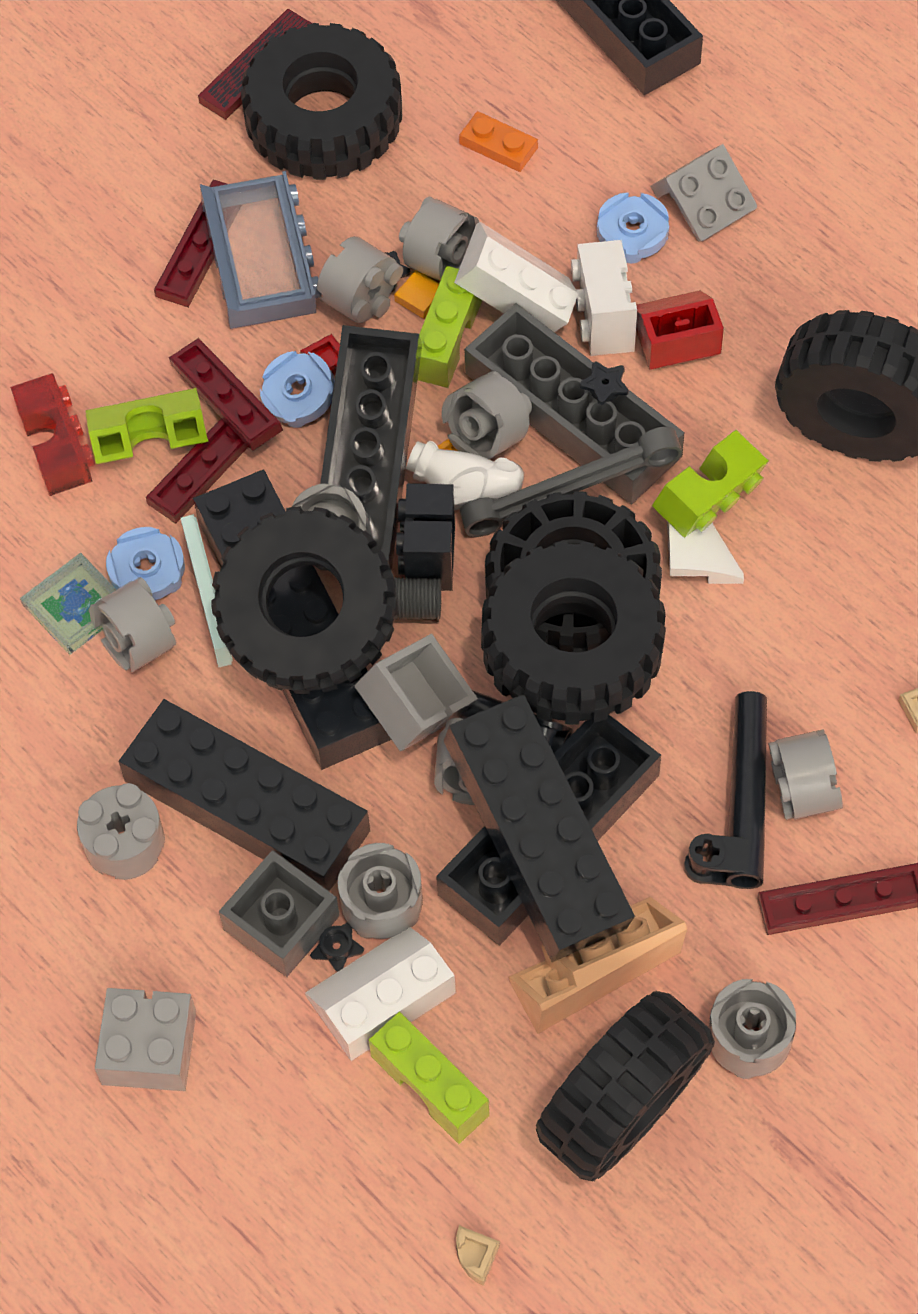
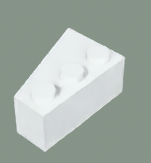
[571,240,637,356]

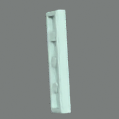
[181,514,233,668]

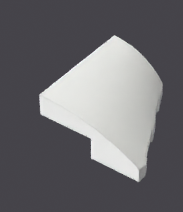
[667,521,744,584]

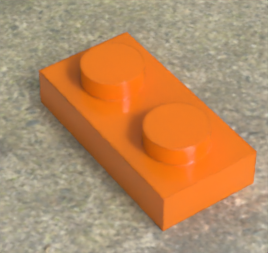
[459,111,538,172]

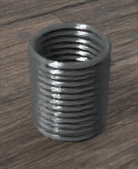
[394,577,441,620]

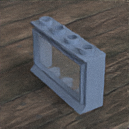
[200,171,322,329]

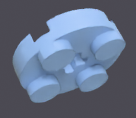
[597,192,669,264]
[260,351,335,428]
[106,527,185,600]

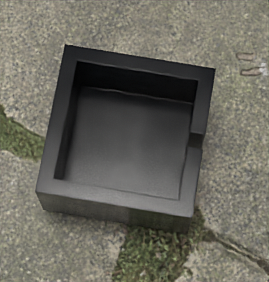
[396,483,455,591]

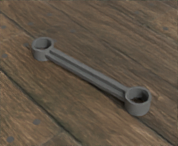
[460,427,682,537]

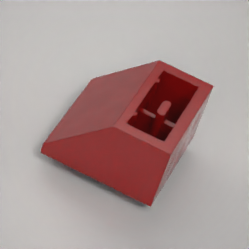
[636,290,724,370]

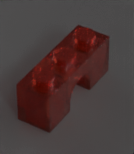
[10,373,95,496]

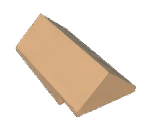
[509,897,687,1034]

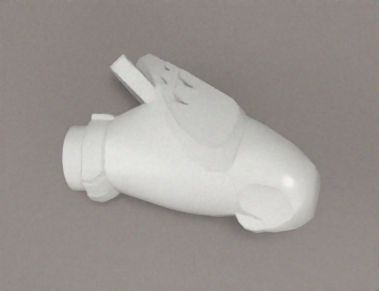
[406,441,524,510]

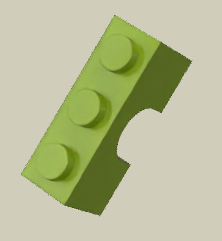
[418,266,482,388]
[85,388,208,464]
[652,430,769,538]
[368,1011,490,1144]

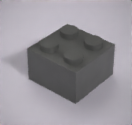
[219,850,340,977]

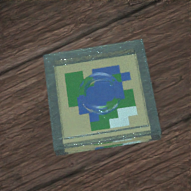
[20,553,116,655]

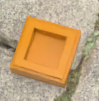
[394,270,439,319]

